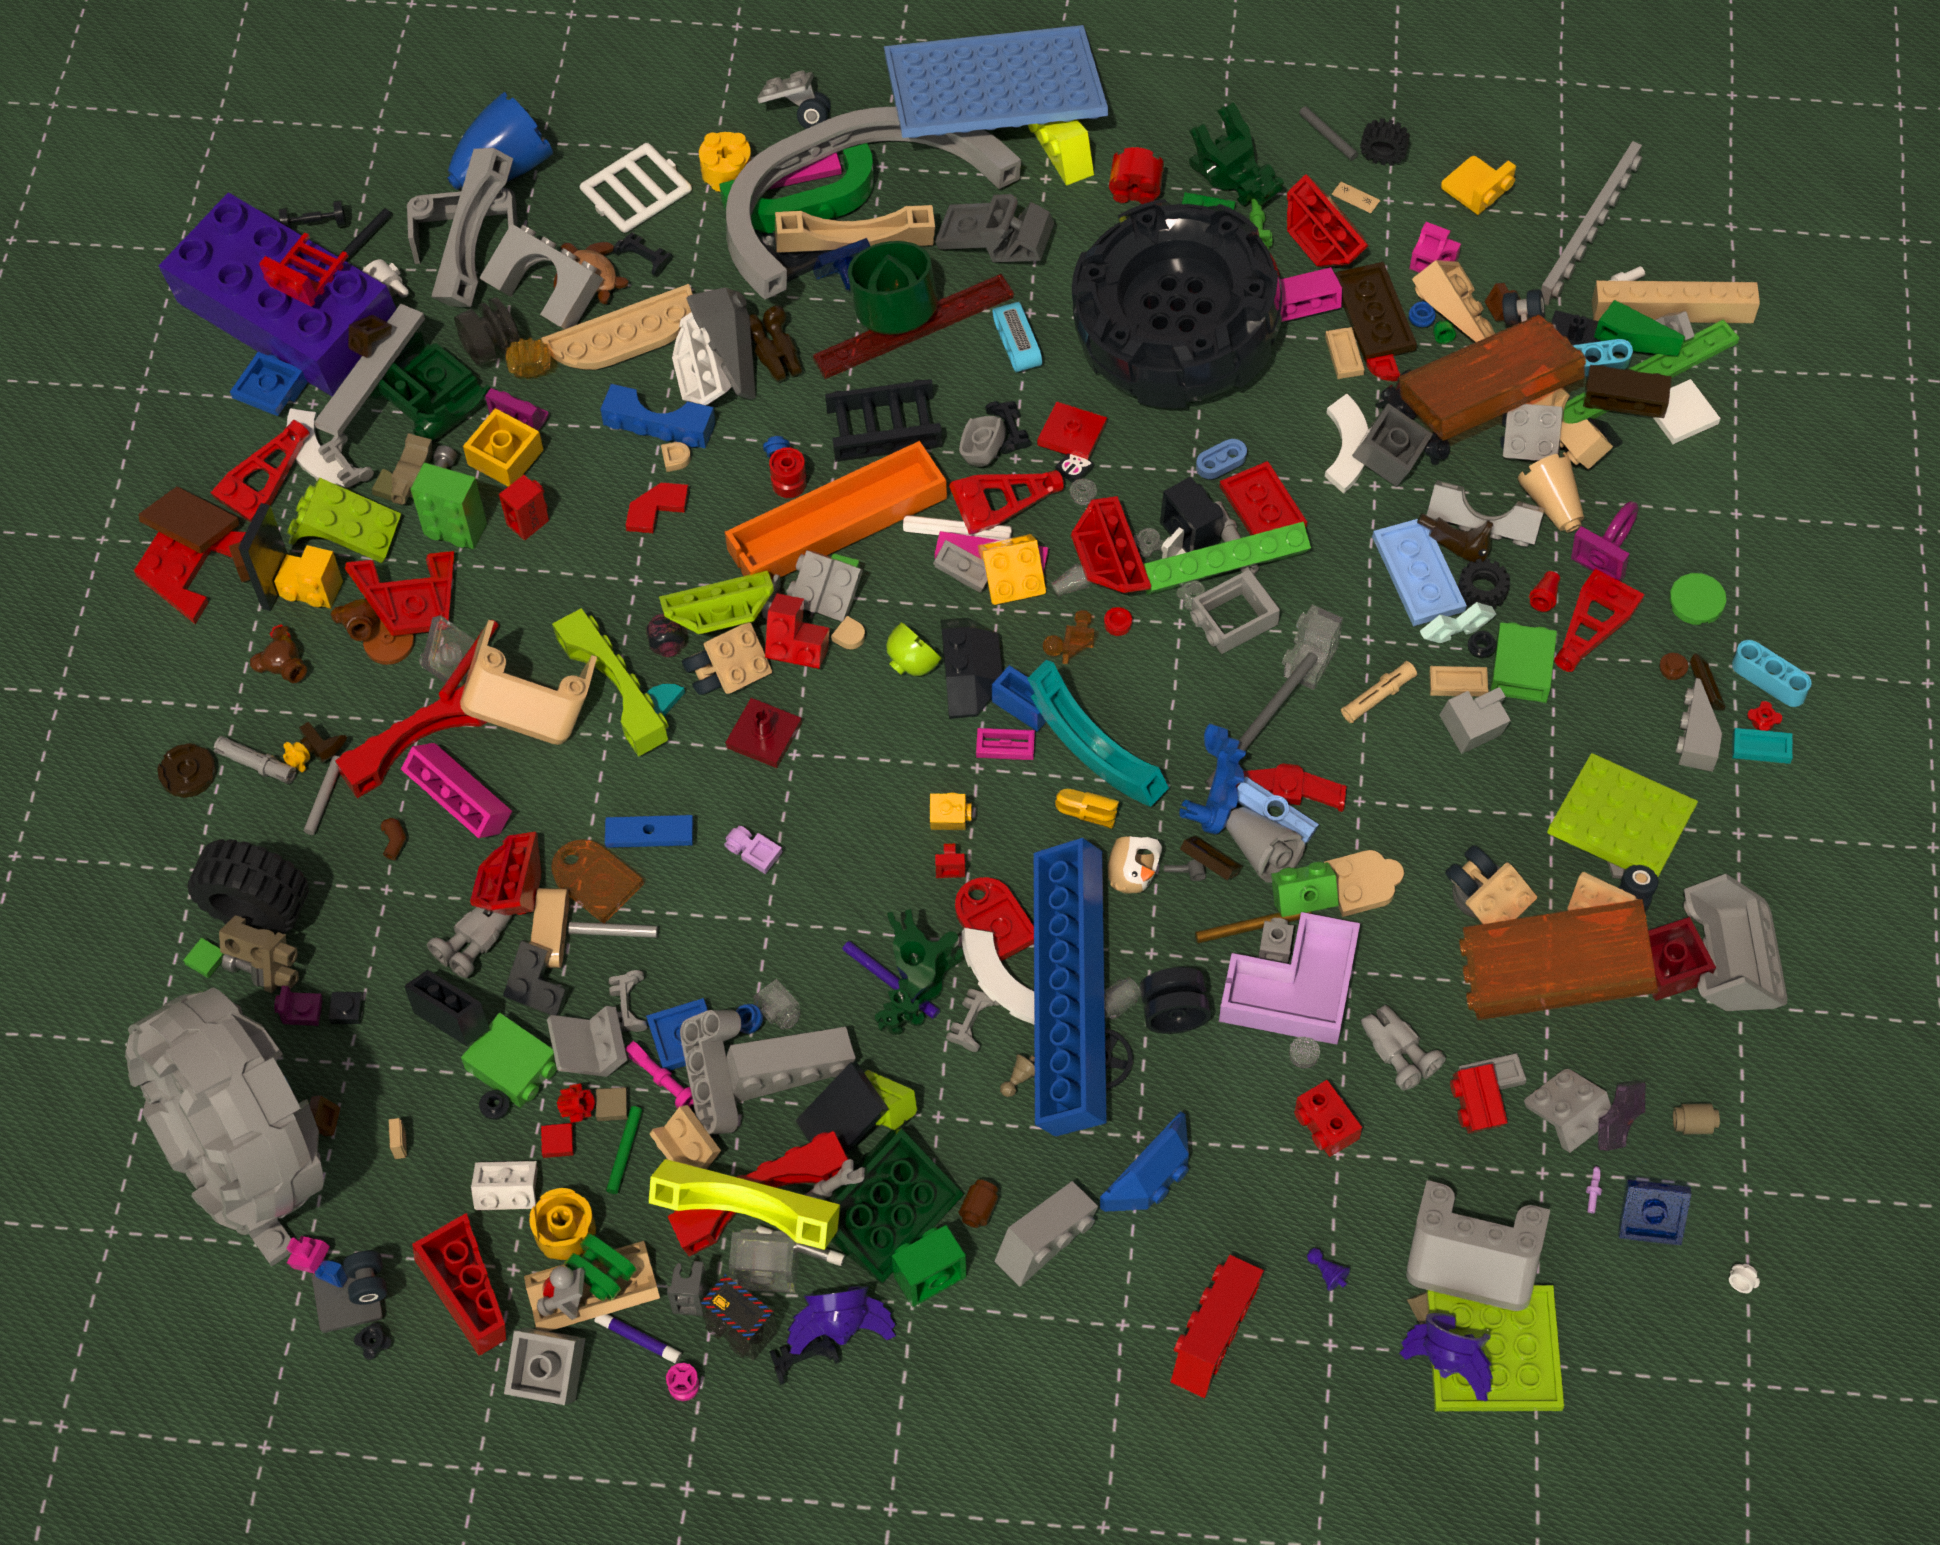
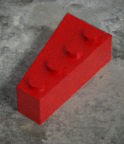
[412,1213,506,1356]

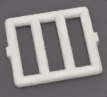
[580,143,692,233]

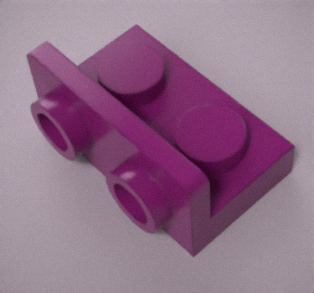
[485,388,549,431]

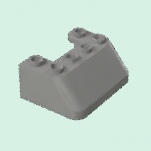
[1684,874,1787,1011]
[1406,1180,1550,1311]

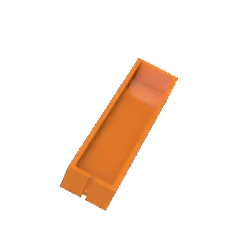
[725,441,947,581]

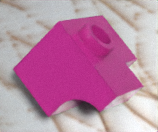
[1409,222,1461,273]

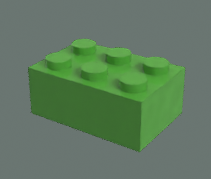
[411,462,487,549]

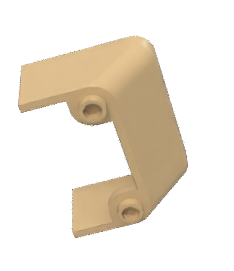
[460,620,597,745]

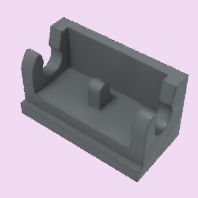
[667,1261,708,1316]

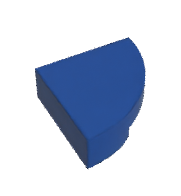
[315,1260,348,1288]

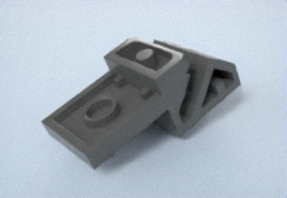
[935,194,1054,262]

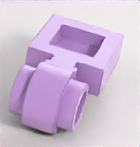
[724,826,782,874]

